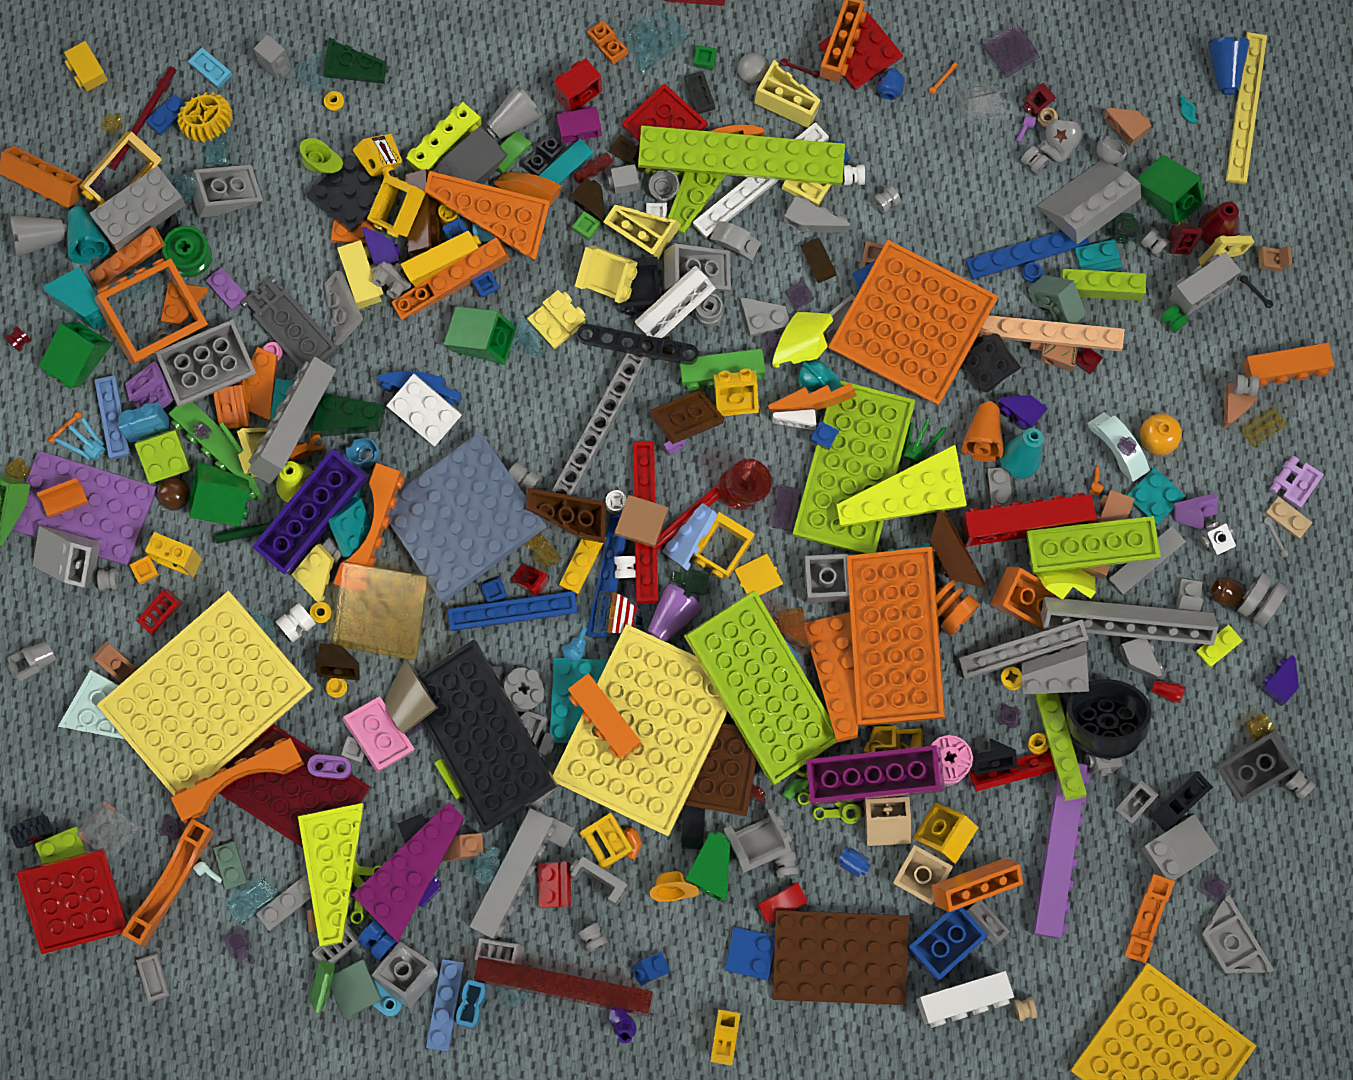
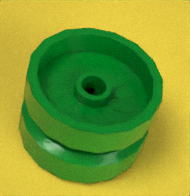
[162,226,212,278]

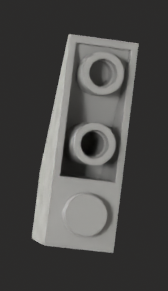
[783,196,850,233]

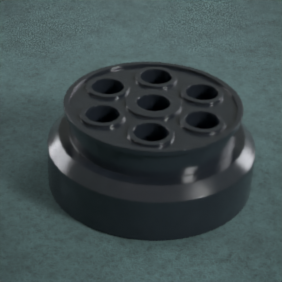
[1066,679,1151,759]

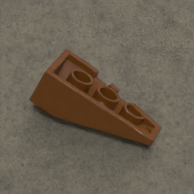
[526,488,606,543]

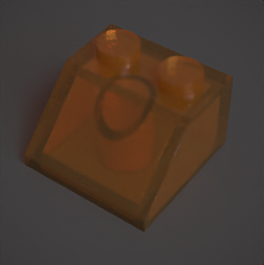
[773,607,811,657]

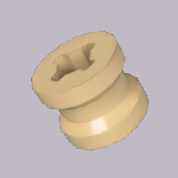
[1013,996,1037,1022]

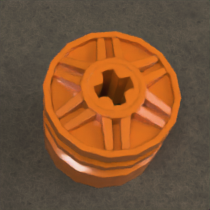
[936,580,980,637]

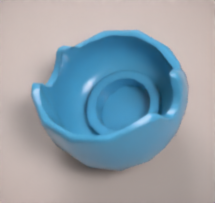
[345,438,380,469]

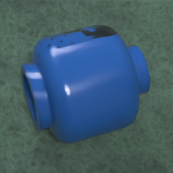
[876,68,905,100]

